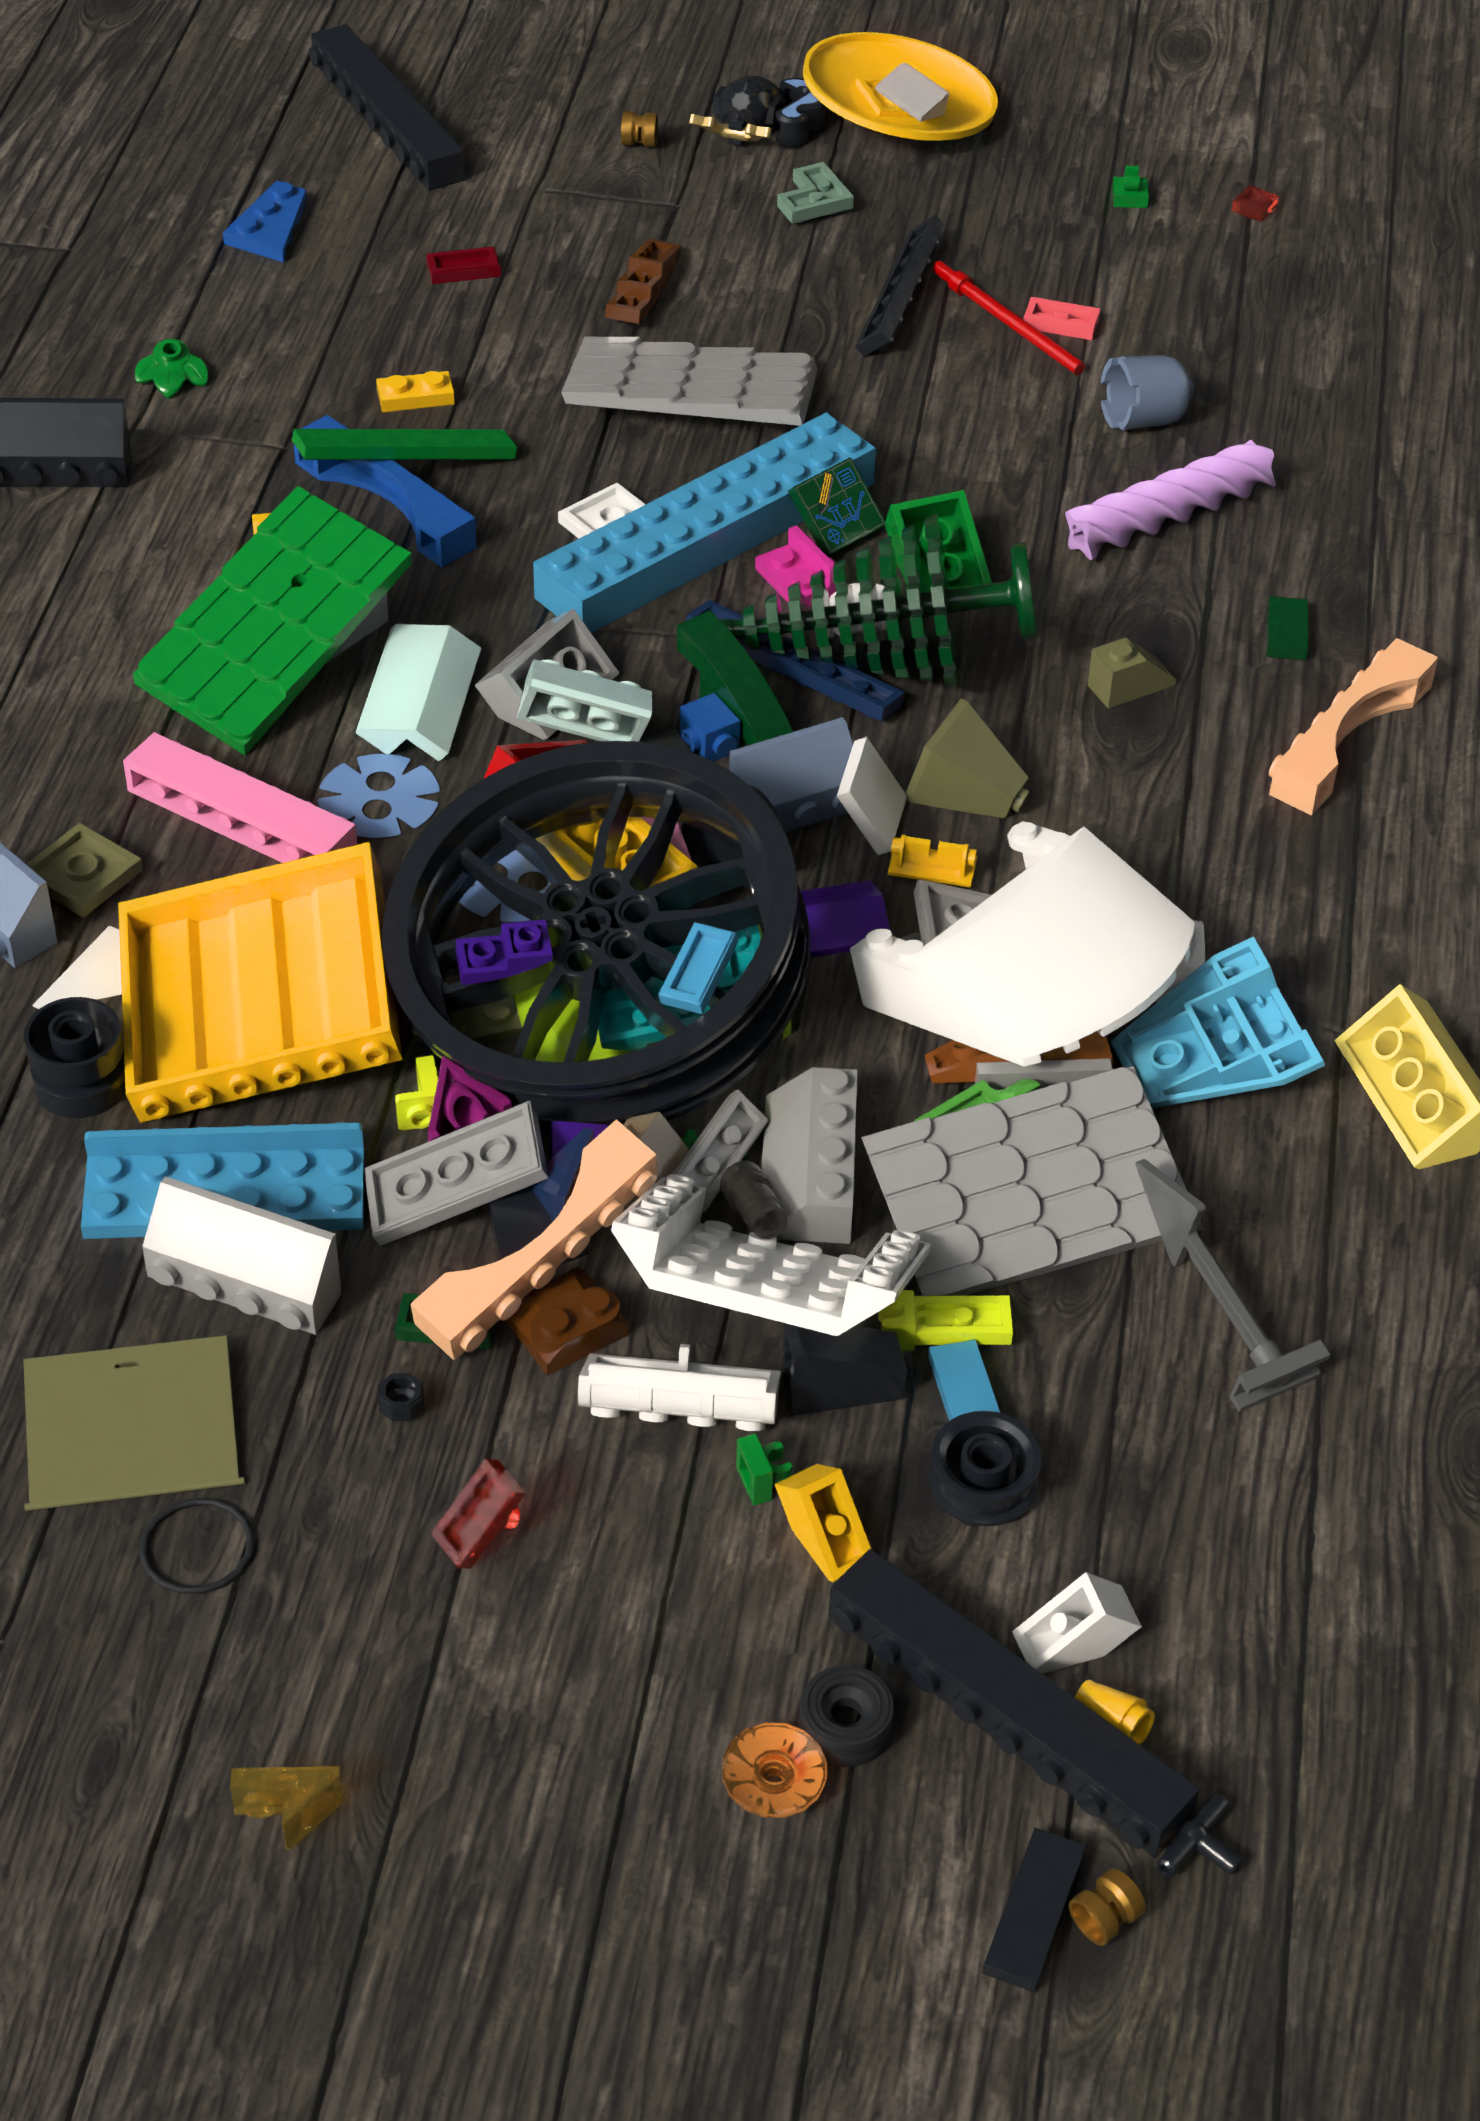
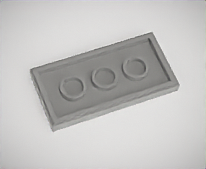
[364,1101,549,1246]

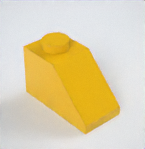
[775,1464,871,1582]

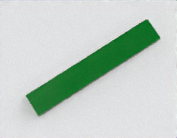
[292,429,517,460]

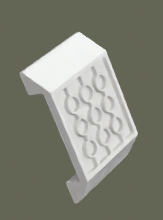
[611,1174,931,1336]

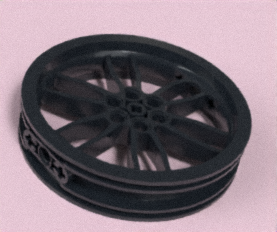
[382,741,811,1135]

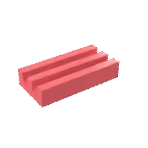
[1024,297,1100,340]

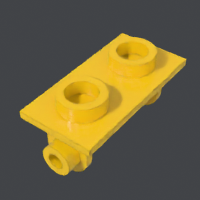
[888,834,977,888]

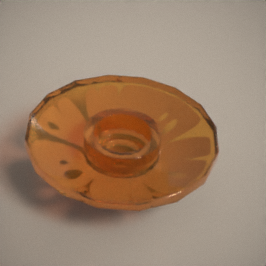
[722,1722,827,1818]

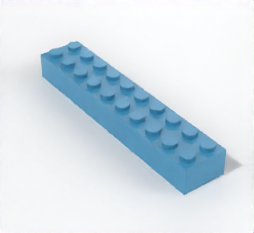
[533,413,876,633]

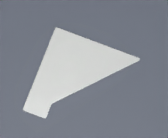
[33,926,122,1009]

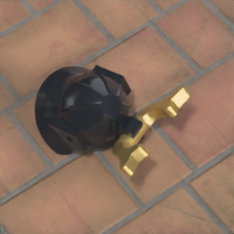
[689,76,786,146]

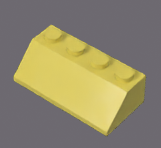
[1334,984,1480,1170]

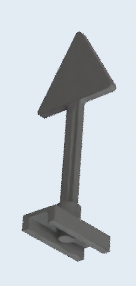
[1135,1159,1331,1412]

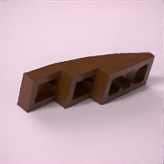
[605,239,682,324]

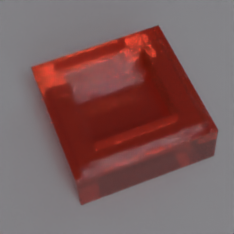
[1231,185,1279,222]

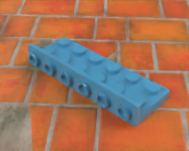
[81,1122,365,1239]

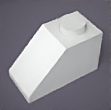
[1012,1572,1142,1674]

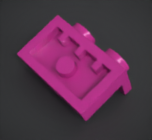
[755,525,836,608]

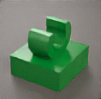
[1112,166,1149,208]
[736,1433,793,1506]

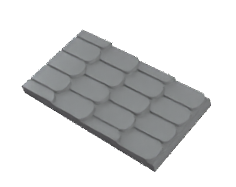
[561,337,818,426]
[861,1066,1204,1296]

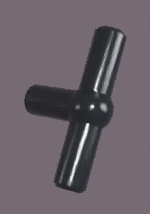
[1157,1794,1242,1877]

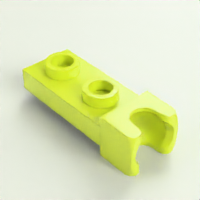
[878,1290,1013,1351]

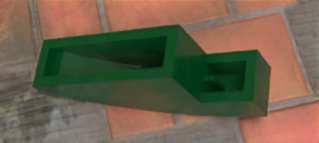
[677,610,793,748]

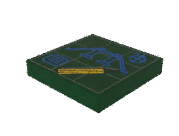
[788,457,885,556]

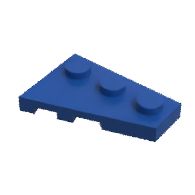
[223,181,307,263]

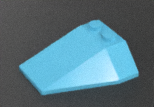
[1110,937,1325,1108]

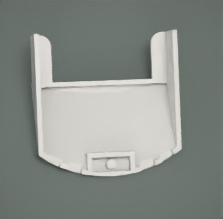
[850,821,1196,1067]

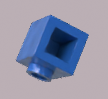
[680,693,740,762]

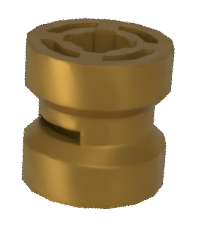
[621,111,658,147]
[1069,1868,1146,1946]

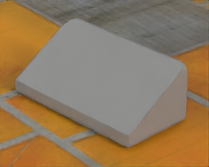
[875,63,949,122]

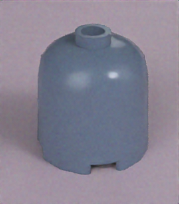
[1101,355,1194,431]

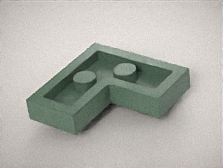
[777,162,854,224]

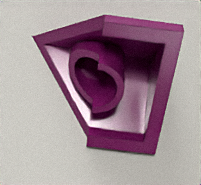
[428,1056,512,1142]

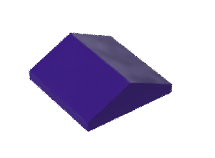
[801,880,890,958]

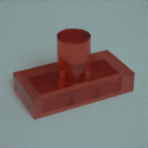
[431,1458,526,1569]

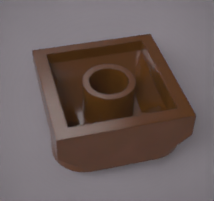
[505,1267,629,1376]

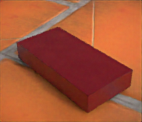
[426,246,501,284]

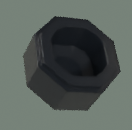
[378,1373,424,1421]

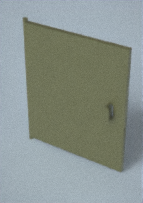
[23,1335,244,1511]

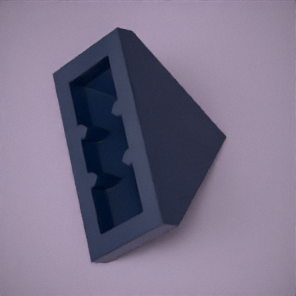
[530,1128,594,1221]

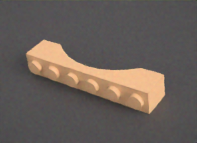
[1269,638,1438,816]
[410,1119,658,1361]

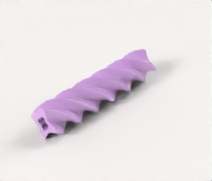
[1065,440,1276,560]

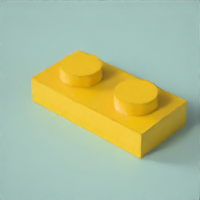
[376,371,454,412]

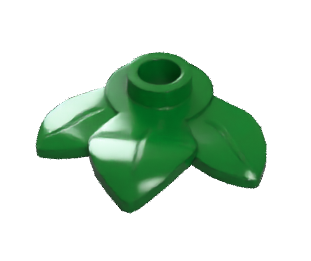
[135,339,208,399]

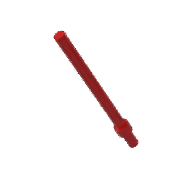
[932,260,1085,375]

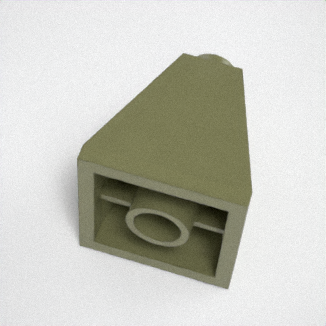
[905,698,1030,818]

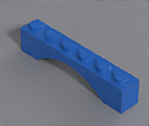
[293,415,477,568]

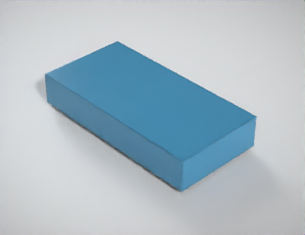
[658,922,738,1014]
[928,1339,1000,1421]

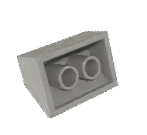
[475,609,619,740]

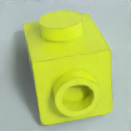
[395,1055,439,1131]

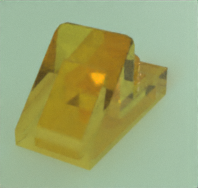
[230,1766,343,1850]

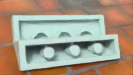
[355,624,481,761]

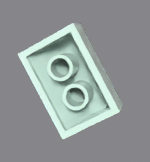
[517,659,652,742]

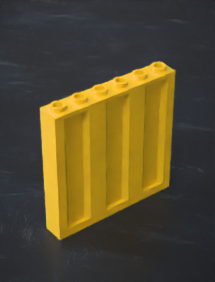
[118,842,402,1123]

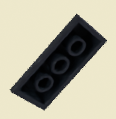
[0,398,132,487]

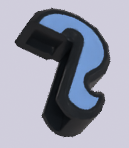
[775,78,828,148]

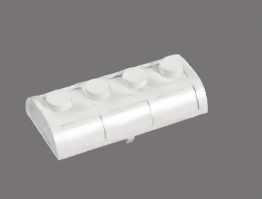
[578,1344,781,1431]

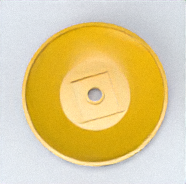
[803,32,998,141]

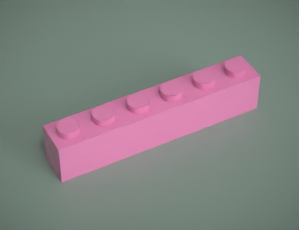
[123,732,357,863]

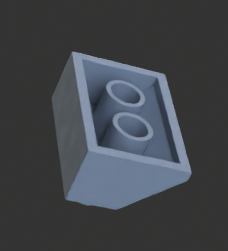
[729,717,853,833]
[0,843,58,969]

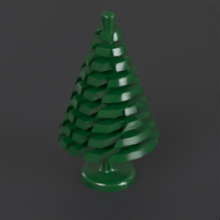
[720,513,1037,689]

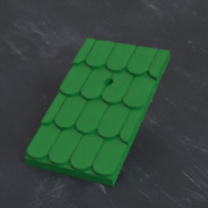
[133,486,412,756]

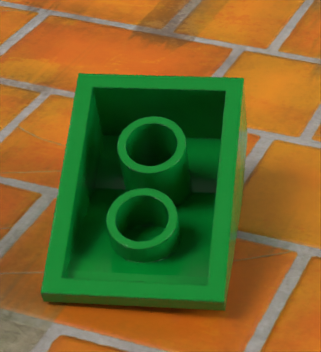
[884,490,992,592]

